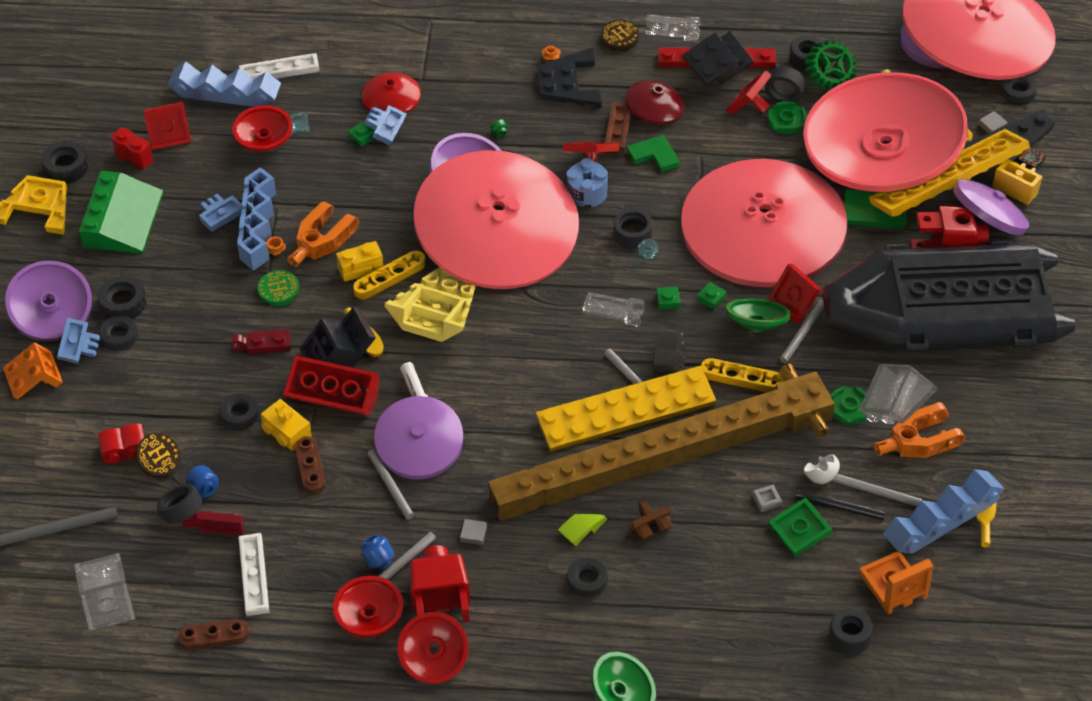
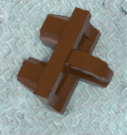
[629,501,672,542]

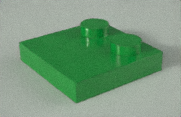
[768,497,833,557]

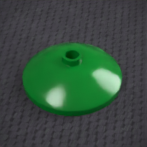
[726,298,790,332]
[591,652,656,701]

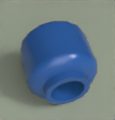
[186,465,219,498]
[360,534,395,570]

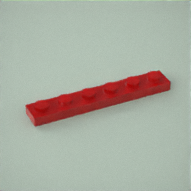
[658,48,776,68]

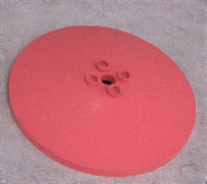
[804,72,968,192]
[681,159,847,288]

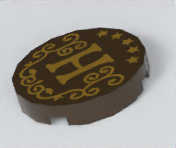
[601,19,639,51]
[135,433,180,477]

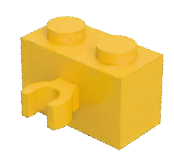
[992,159,1043,205]
[261,399,312,451]

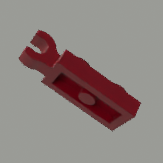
[232,329,291,354]
[182,511,245,536]

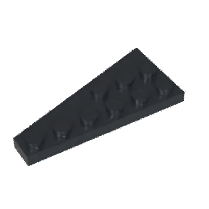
[963,110,1055,187]

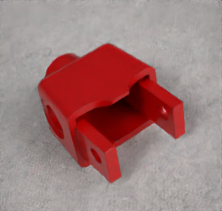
[910,206,989,248]
[410,545,470,623]

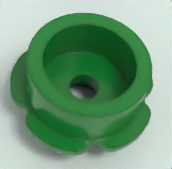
[490,120,509,138]

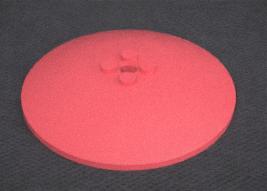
[902,0,1055,80]
[413,150,579,289]

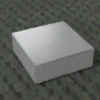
[979,111,1008,133]
[752,484,782,512]
[460,519,487,545]

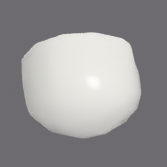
[803,455,840,484]

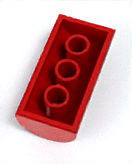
[283,355,379,416]

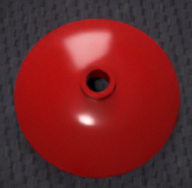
[362,72,421,114]
[232,105,293,152]
[333,576,403,637]
[398,612,469,684]

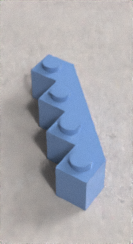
[167,61,281,107]
[237,167,276,271]
[883,469,1005,553]

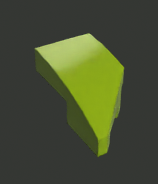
[558,514,607,546]

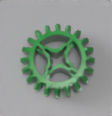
[805,39,858,93]

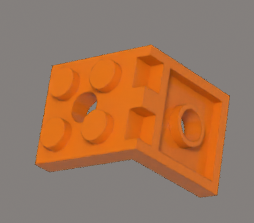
[859,551,934,615]

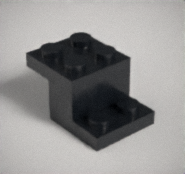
[683,31,754,87]
[299,307,376,368]

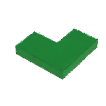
[627,135,680,172]

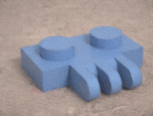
[364,106,407,146]
[199,194,242,232]
[57,317,100,364]

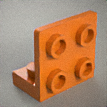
[3,342,63,400]

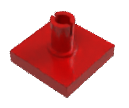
[726,70,772,115]
[143,102,192,150]
[563,142,619,163]
[768,264,821,324]

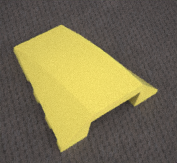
[385,267,476,342]

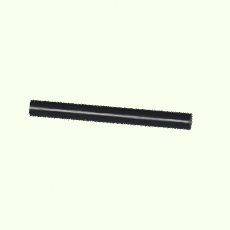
[795,490,886,520]

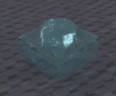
[288,112,310,134]

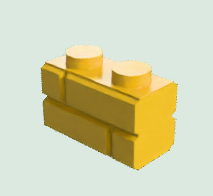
[336,241,384,282]

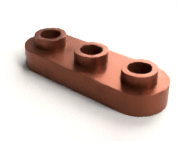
[295,437,326,495]
[178,619,249,650]

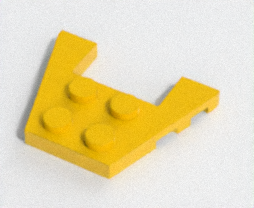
[0,175,67,235]

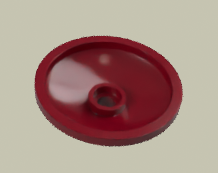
[625,80,684,124]

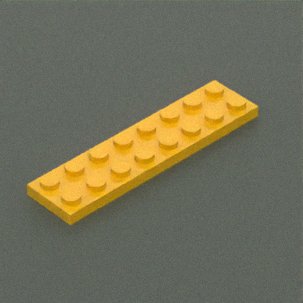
[869,129,1030,217]
[536,366,717,452]

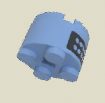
[567,158,608,207]

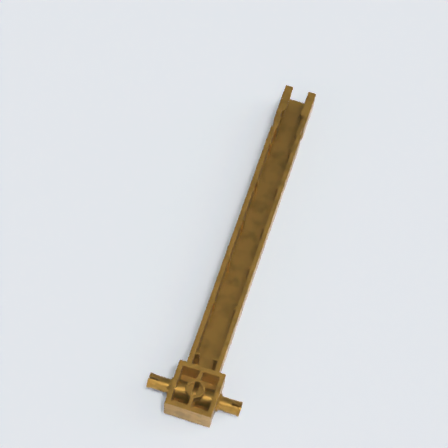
[488,364,835,521]

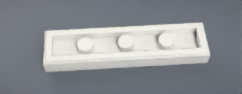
[239,53,320,79]
[239,533,269,616]

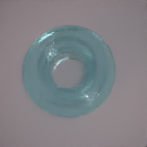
[638,239,659,259]

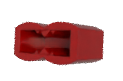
[111,128,153,170]
[98,423,145,464]

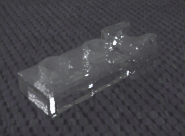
[646,14,700,42]
[583,292,645,326]

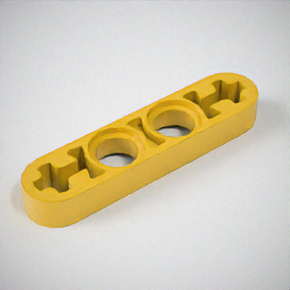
[353,251,426,300]
[701,358,784,392]

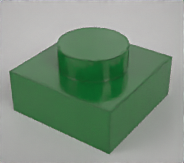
[348,121,375,147]
[697,282,727,310]
[657,287,680,310]

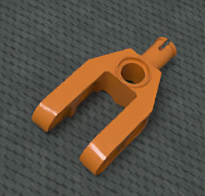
[287,201,359,267]
[874,402,965,458]

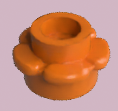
[541,46,561,63]
[266,236,286,255]

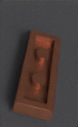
[605,102,631,153]

